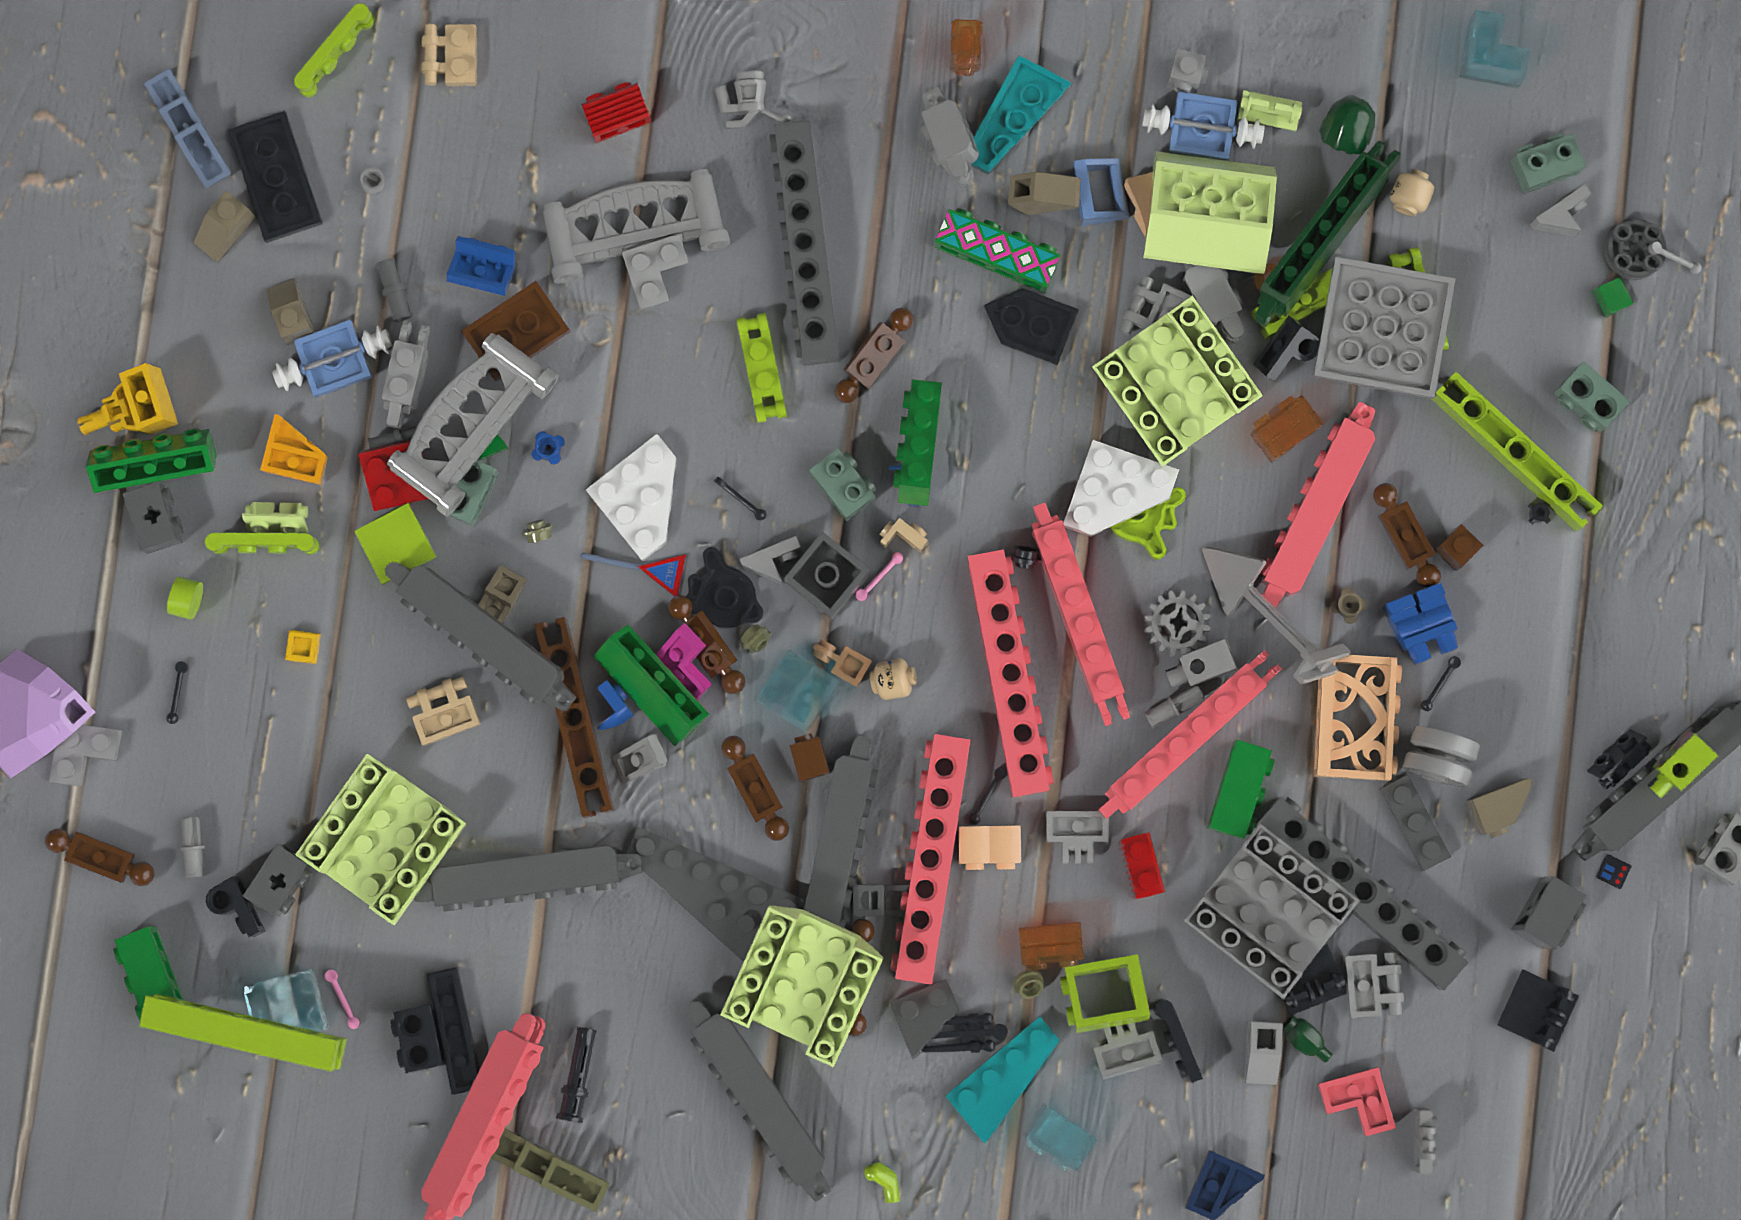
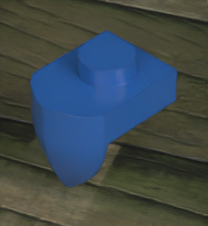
[597,681,634,730]

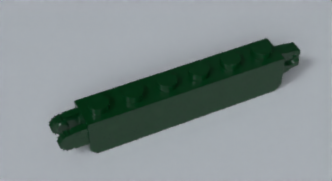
[1255,141,1401,327]

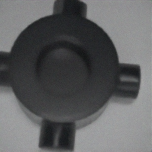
[1528,502,1551,524]

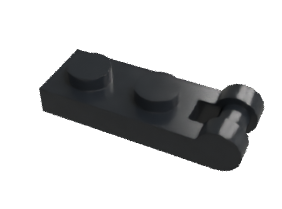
[1153,999,1203,1083]

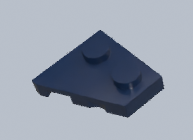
[1185,1150,1265,1220]

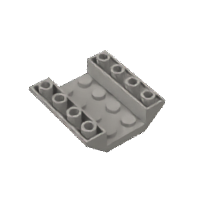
[1184,824,1360,999]

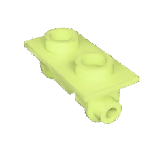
[1237,90,1302,131]
[242,502,308,533]

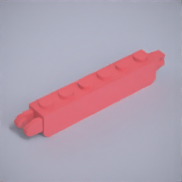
[1260,402,1375,608]
[1031,502,1130,726]
[1098,650,1282,819]
[421,1013,546,1220]

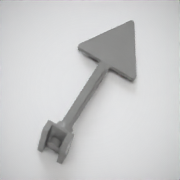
[1202,546,1351,684]

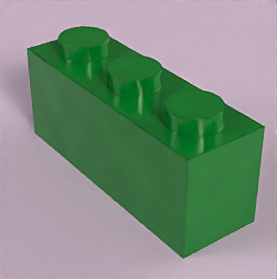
[1207,739,1275,840]
[113,926,183,1021]

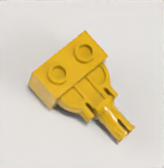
[77,363,178,435]

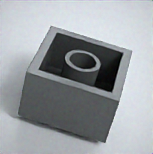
[784,532,870,621]
[1511,876,1586,950]

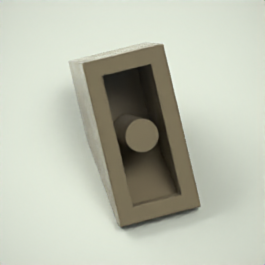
[194,191,256,263]
[266,278,315,345]
[1467,778,1532,838]

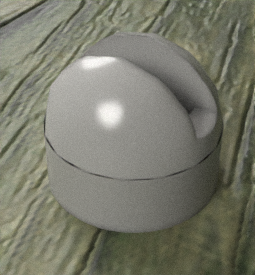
[360,168,385,195]

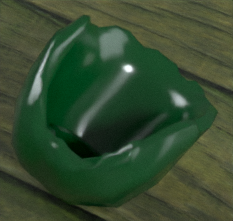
[1319,95,1375,155]

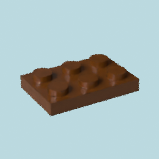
[461,281,571,382]

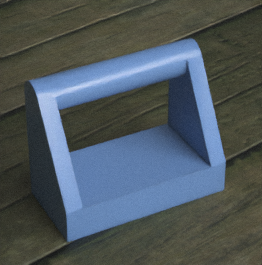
[1072,159,1129,226]

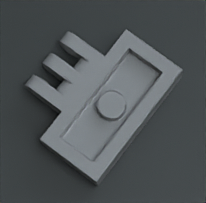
[1046,811,1109,864]
[1094,1023,1162,1080]
[1414,1109,1438,1174]

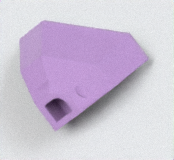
[0,649,95,778]

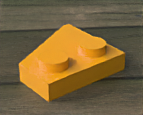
[260,414,328,486]

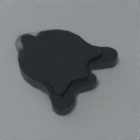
[686,547,764,629]

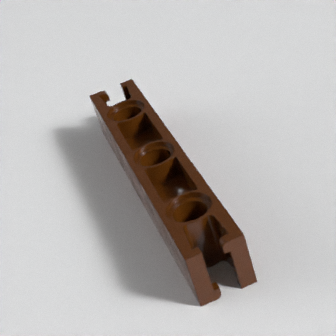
[534,617,615,819]

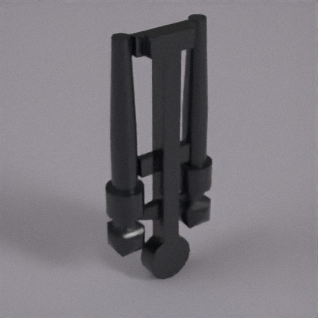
[921,1012,1008,1053]

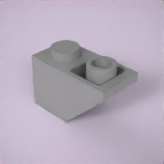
[1245,1021,1283,1085]

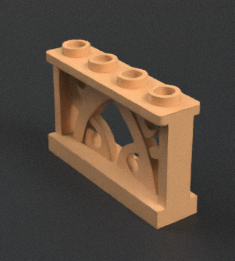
[1313,655,1402,781]

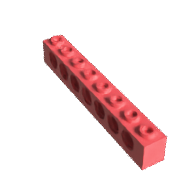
[967,549,1054,798]
[890,734,971,985]

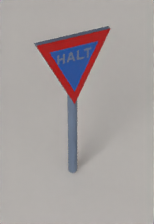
[580,553,686,597]

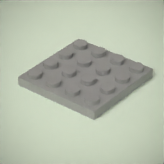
[1313,257,1456,399]

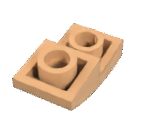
[1124,172,1153,237]

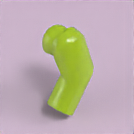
[864,1162,900,1203]

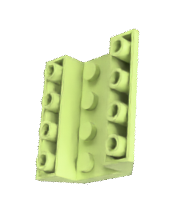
[1143,151,1277,274]
[1092,296,1263,467]
[295,753,467,926]
[721,905,884,1067]

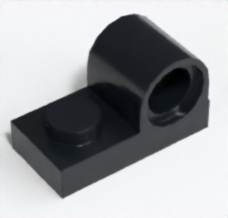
[1253,315,1320,382]
[206,876,266,937]

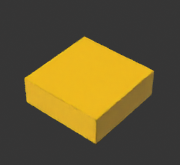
[285,630,321,664]

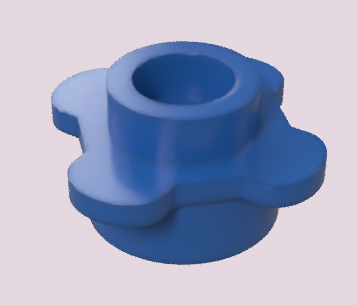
[531,431,565,465]

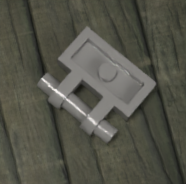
[1119,276,1191,335]
[1344,952,1404,1018]

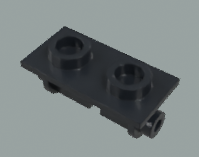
[1587,729,1651,790]

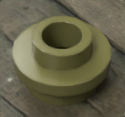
[1013,969,1044,999]

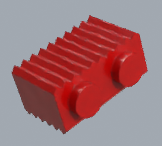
[581,82,652,143]
[1118,832,1165,899]

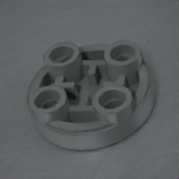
[1604,219,1667,280]

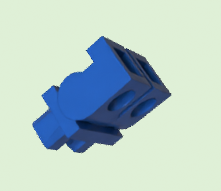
[1383,583,1458,665]

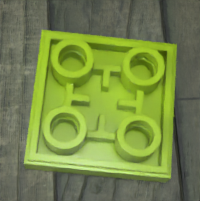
[354,503,437,585]

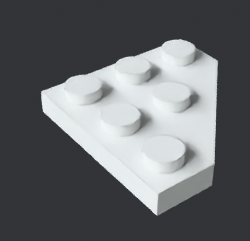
[586,434,677,562]
[1063,440,1179,537]

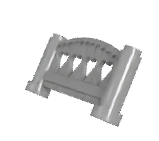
[543,169,730,284]
[387,333,559,517]

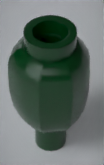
[1282,1015,1332,1063]

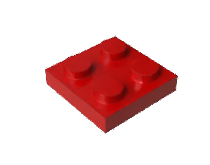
[358,440,428,511]

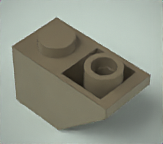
[1008,172,1081,215]

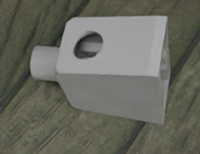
[1165,639,1239,687]

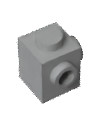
[1167,49,1209,94]

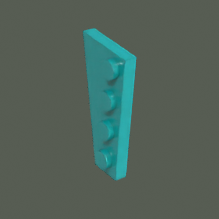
[970,55,1072,175]
[945,1016,1060,1144]

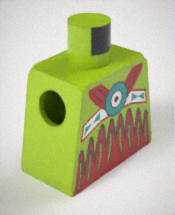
[1647,730,1718,798]

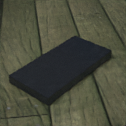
[228,111,323,243]

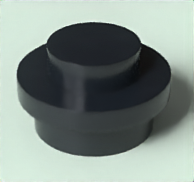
[1010,546,1041,569]

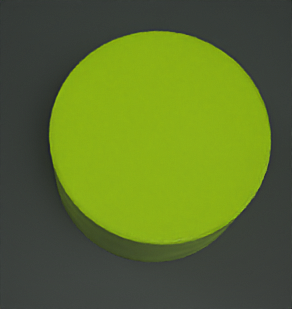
[167,576,203,620]

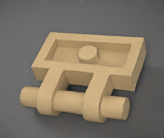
[422,24,477,86]
[406,676,481,746]

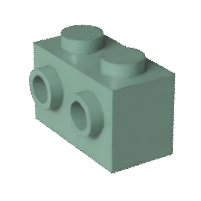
[1510,133,1586,195]
[809,448,876,521]

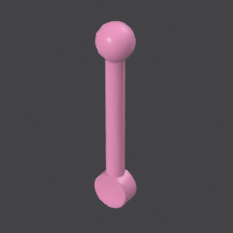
[855,552,903,601]
[325,970,360,1029]

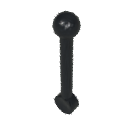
[714,477,766,521]
[1421,656,1461,712]
[166,661,188,724]
[969,768,1006,825]

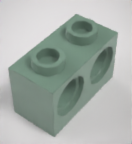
[1554,361,1630,433]
[450,460,499,527]

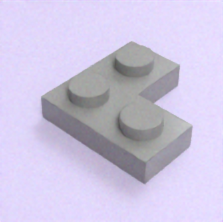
[622,233,689,310]
[49,725,122,787]

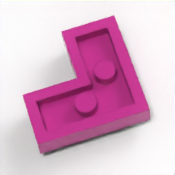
[656,623,712,701]

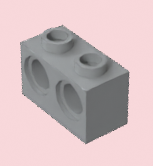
[1696,813,1741,886]

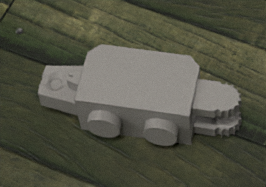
[921,88,979,188]
[1181,263,1245,344]
[381,320,430,429]

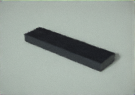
[427,967,480,1095]

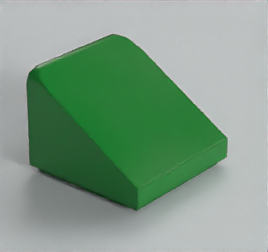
[1592,278,1634,318]

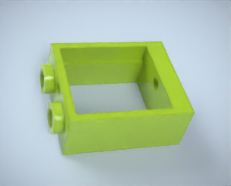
[1060,954,1150,1033]

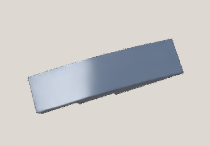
[143,68,232,189]

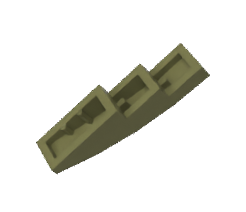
[491,1128,610,1212]

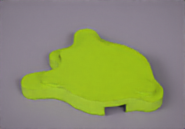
[1110,487,1186,560]

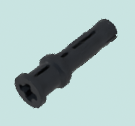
[555,1027,597,1123]

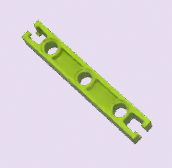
[1431,371,1603,532]
[139,994,347,1072]

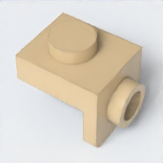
[879,518,928,553]

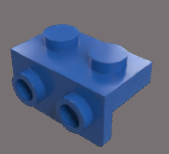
[447,236,515,296]

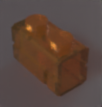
[950,19,982,76]
[1250,395,1323,463]
[1018,922,1084,971]

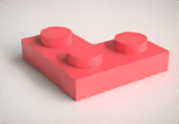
[1317,1067,1396,1136]

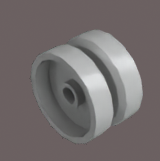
[1402,726,1481,787]

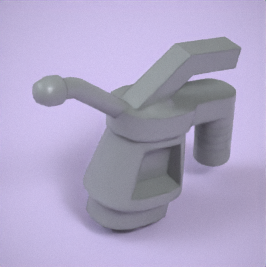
[715,71,791,129]

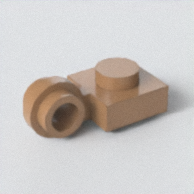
[812,639,872,687]

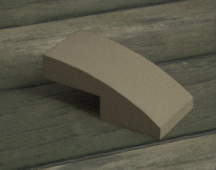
[478,565,527,624]

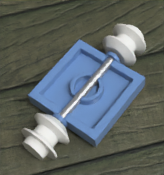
[1142,92,1264,161]
[272,320,393,398]

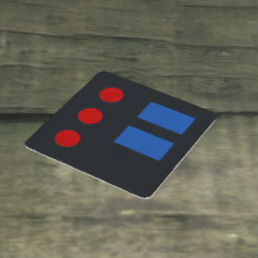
[1597,854,1632,889]

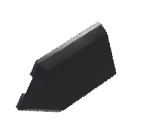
[984,288,1079,366]

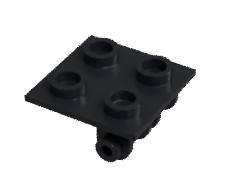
[1283,942,1347,1016]
[1497,969,1579,1052]

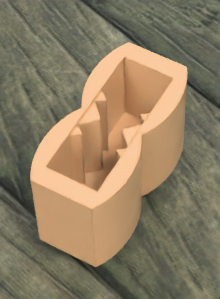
[959,826,1021,870]

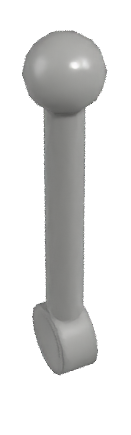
[1648,242,1702,274]

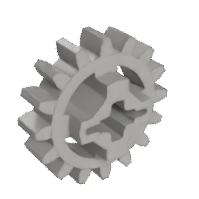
[1144,590,1211,657]

